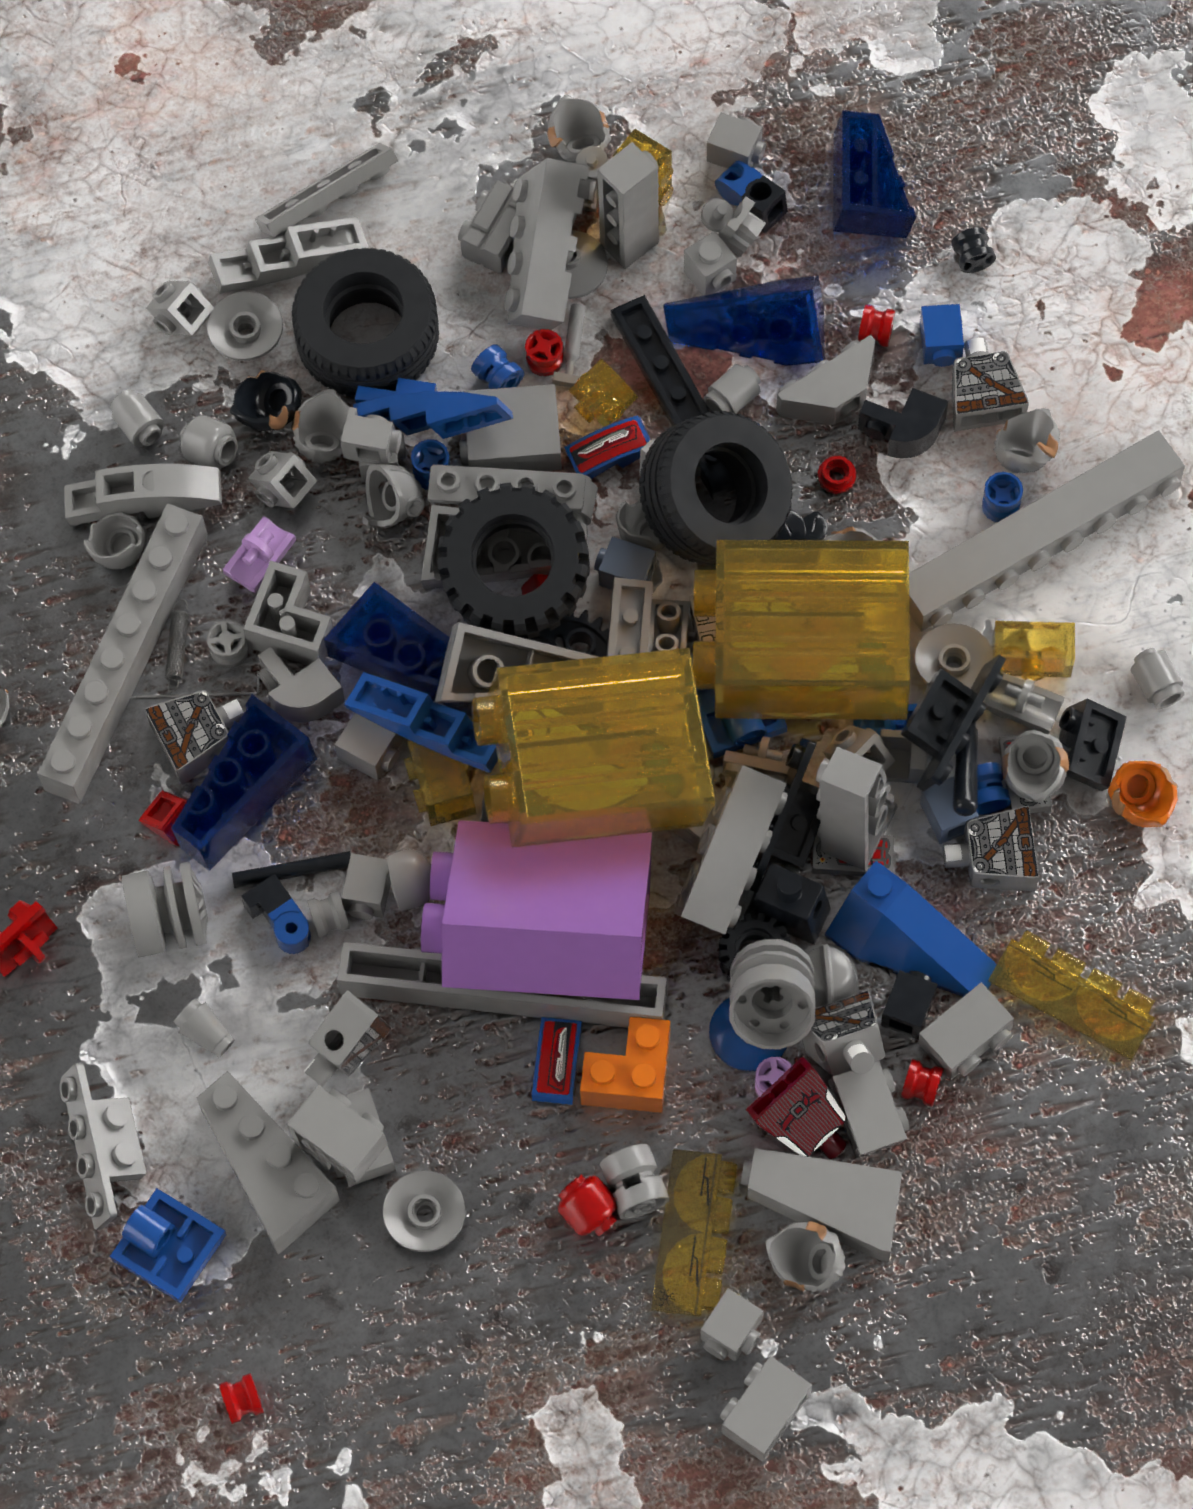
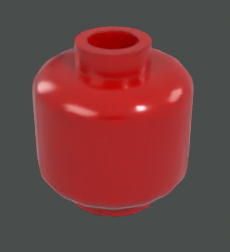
[557,1174,617,1236]

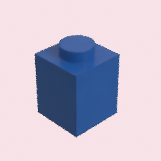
[919,304,964,367]

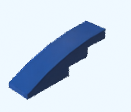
[353,391,513,439]
[344,672,506,773]

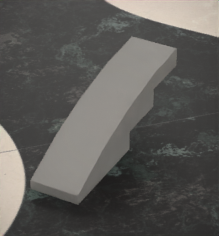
[208,217,369,294]

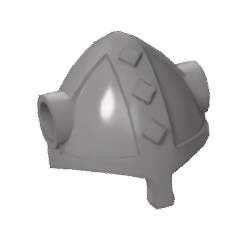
[363,464,424,527]

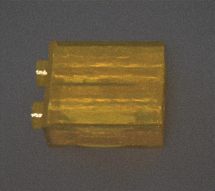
[693,540,910,720]
[472,648,716,848]

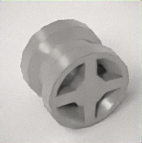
[207,620,249,668]
[307,891,350,938]

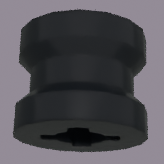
[951,227,996,273]

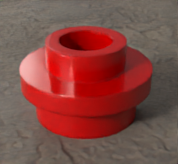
[818,456,856,494]

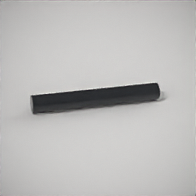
[232,851,351,888]

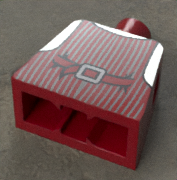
[746,1056,847,1159]

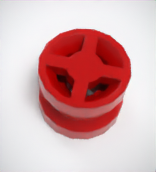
[858,304,896,347]
[525,329,564,377]
[901,1059,944,1107]
[219,1373,264,1424]

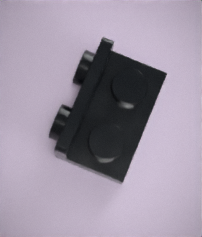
[1059,698,1127,791]

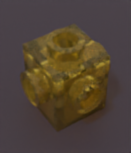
[568,359,638,427]

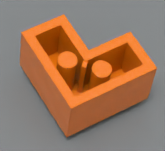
[580,1017,671,1113]

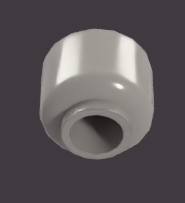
[179,415,238,469]

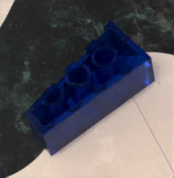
[324,582,487,717]
[171,694,317,871]

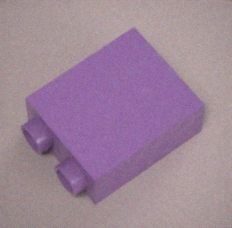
[421,820,652,1000]

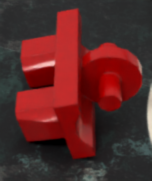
[0,900,58,977]

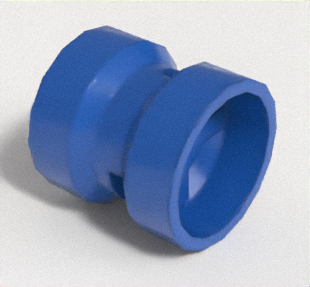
[471,344,524,389]
[411,439,450,490]
[982,472,1023,522]
[976,762,1011,815]

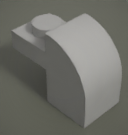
[258,647,345,722]

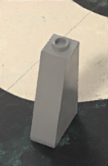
[741,1148,902,1262]

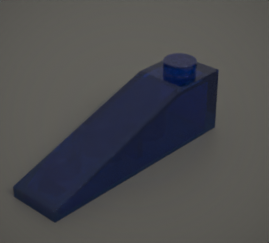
[663,275,825,366]

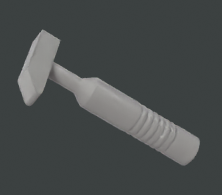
[552,304,590,388]

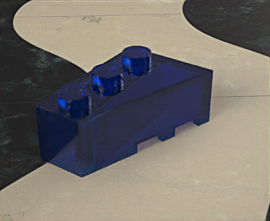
[833,110,917,238]

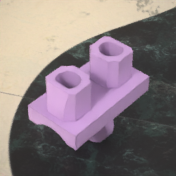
[223,516,296,593]

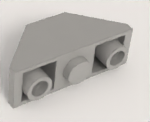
[776,335,875,425]

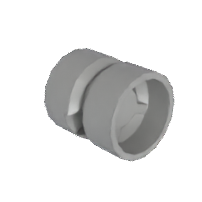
[600,1144,669,1220]

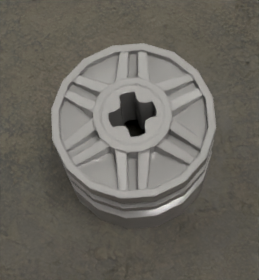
[122,862,208,958]
[729,939,815,1049]

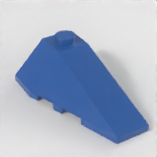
[825,861,1003,997]

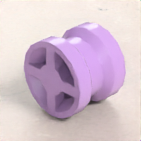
[755,1057,793,1097]

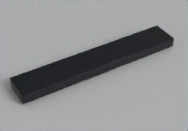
[610,295,736,500]

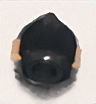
[230,370,302,432]

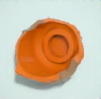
[1108,760,1178,827]

